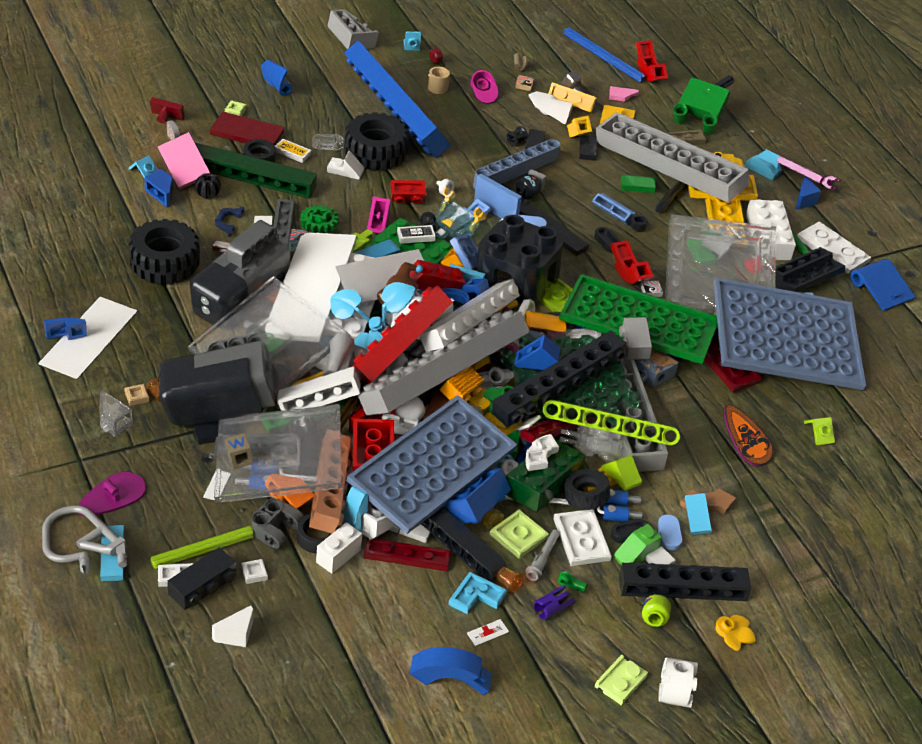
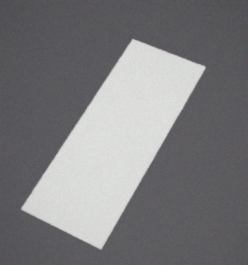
[335,249,424,303]
[38,297,137,379]

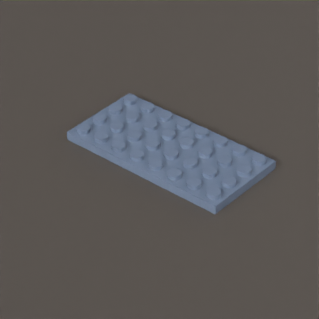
[346,395,517,534]

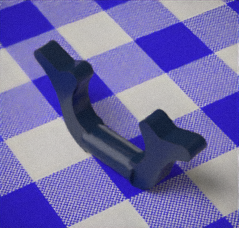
[215,207,244,237]

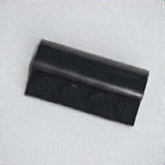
[770,247,846,293]

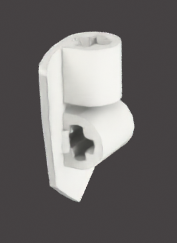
[529,91,573,124]

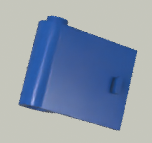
[850,259,915,311]

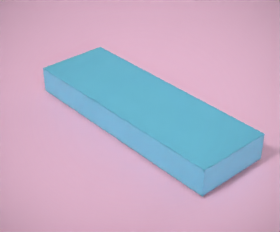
[100,525,124,581]

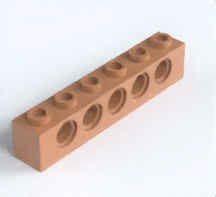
[309,431,353,534]

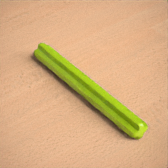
[151,526,254,569]

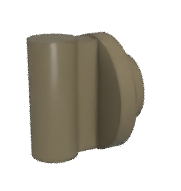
[514,53,529,71]

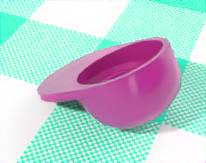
[470,70,498,104]

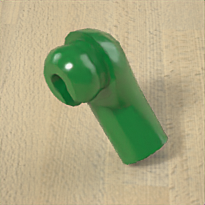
[558,571,588,593]

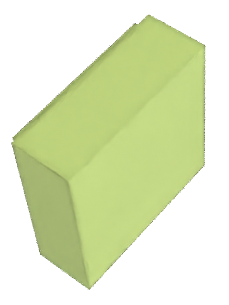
[225,101,246,116]

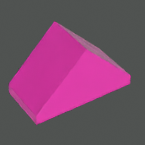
[367,196,391,233]

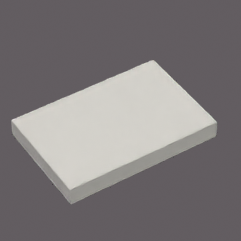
[553,509,612,566]

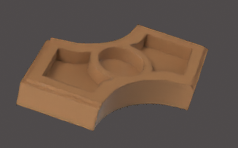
[680,488,736,514]

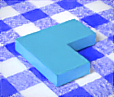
[448,572,507,614]

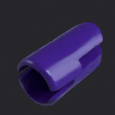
[534,585,576,620]

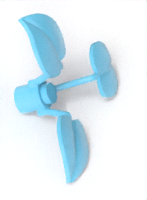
[330,282,416,350]

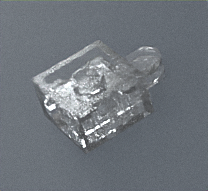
[559,425,625,461]

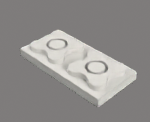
[797,222,871,275]

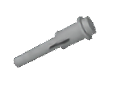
[526,529,560,581]

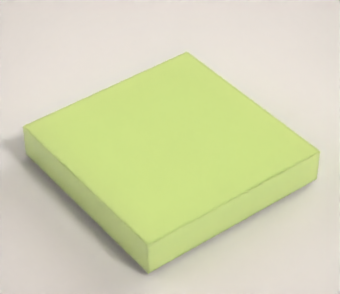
[489,510,549,559]

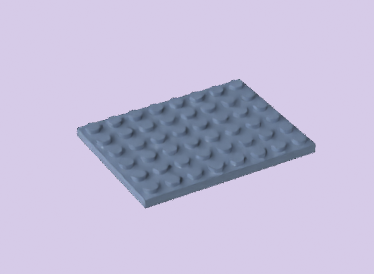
[713,278,866,390]

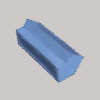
[592,193,636,226]

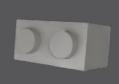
[619,317,652,360]

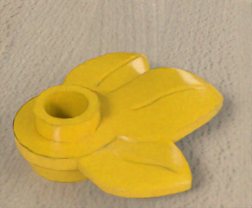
[715,615,756,651]

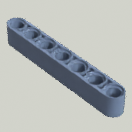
[473,139,561,189]

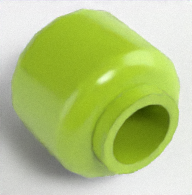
[642,594,671,627]

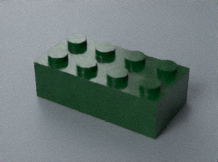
[506,438,586,513]

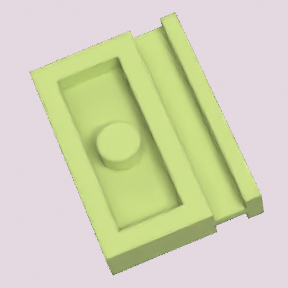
[595,655,648,705]

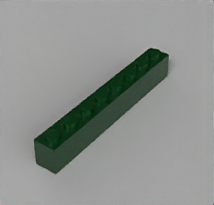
[194,142,317,199]

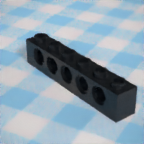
[619,562,751,601]

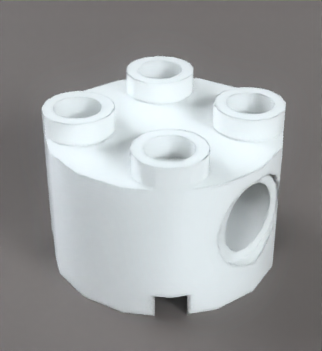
[658,657,698,708]

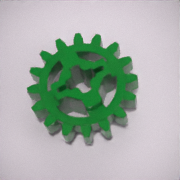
[301,204,339,233]

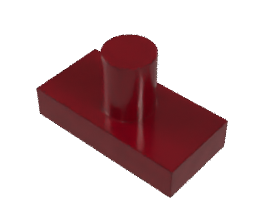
[150,97,185,124]

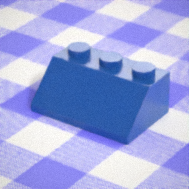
[443,468,511,524]

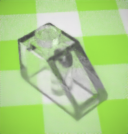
[99,390,133,436]

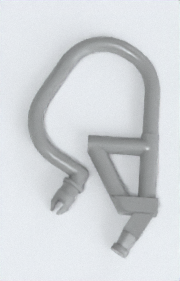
[42,505,127,574]

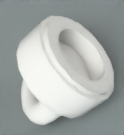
[436,179,454,195]

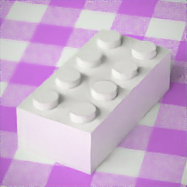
[745,200,796,260]

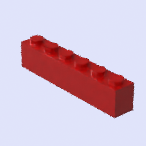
[351,285,453,384]

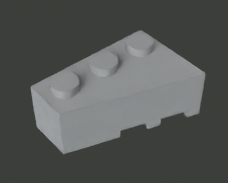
[328,9,379,49]

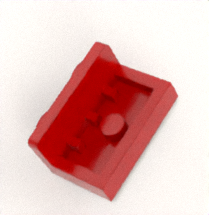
[390,180,427,204]

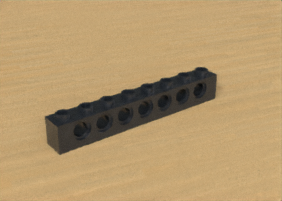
[492,330,627,428]

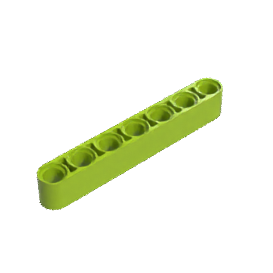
[543,400,680,445]

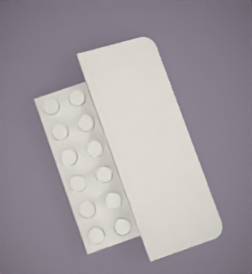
[265,233,375,343]

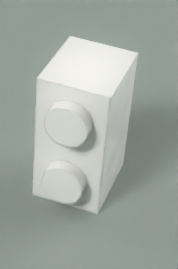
[316,522,362,574]

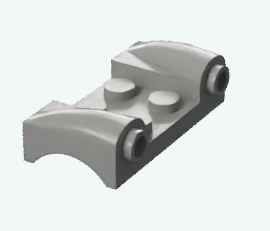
[323,332,408,384]

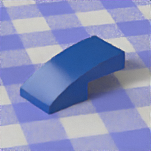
[44,318,87,340]

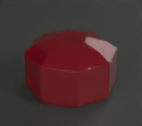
[429,48,443,64]

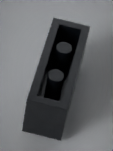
[167,547,236,610]

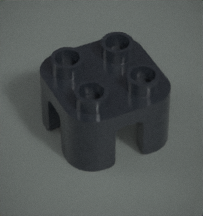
[476,215,563,304]

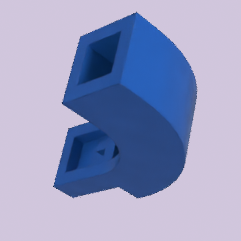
[409,647,492,695]

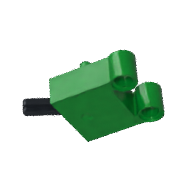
[673,75,734,135]

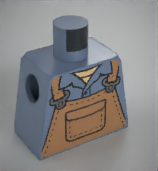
[635,349,679,387]

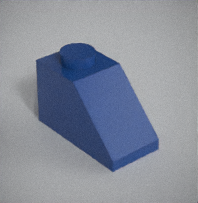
[144,169,173,207]
[514,335,560,370]

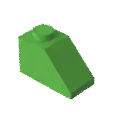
[613,524,662,565]

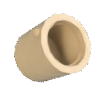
[428,67,451,94]

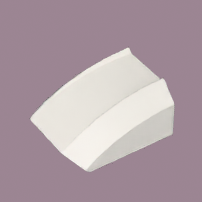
[361,500,395,540]

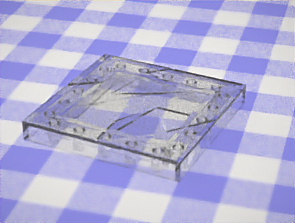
[665,214,776,315]

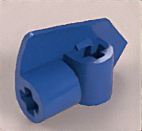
[261,60,292,96]

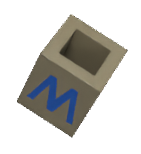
[224,433,254,469]

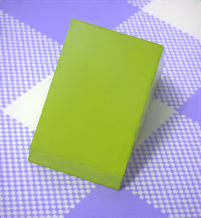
[601,455,642,491]

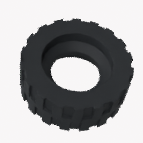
[564,469,610,510]

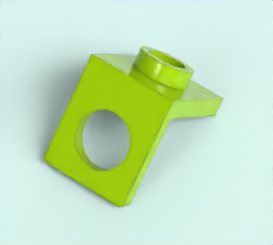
[804,417,835,445]

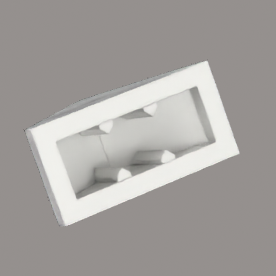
[212,606,253,647]

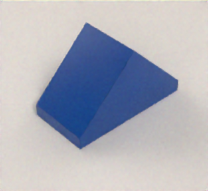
[795,177,821,210]

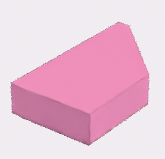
[609,86,639,102]

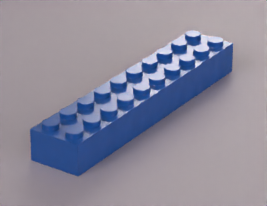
[344,40,451,158]

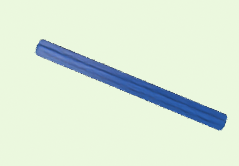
[564,27,645,83]

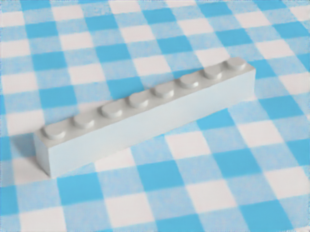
[420,279,520,352]

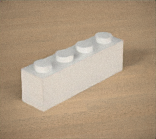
[277,367,361,418]

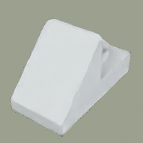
[327,151,364,180]

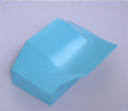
[745,149,782,181]

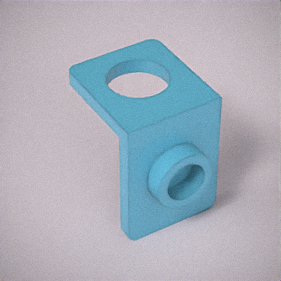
[404,31,421,51]
[129,155,158,177]

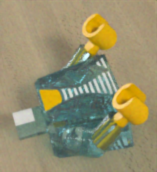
[435,187,487,240]

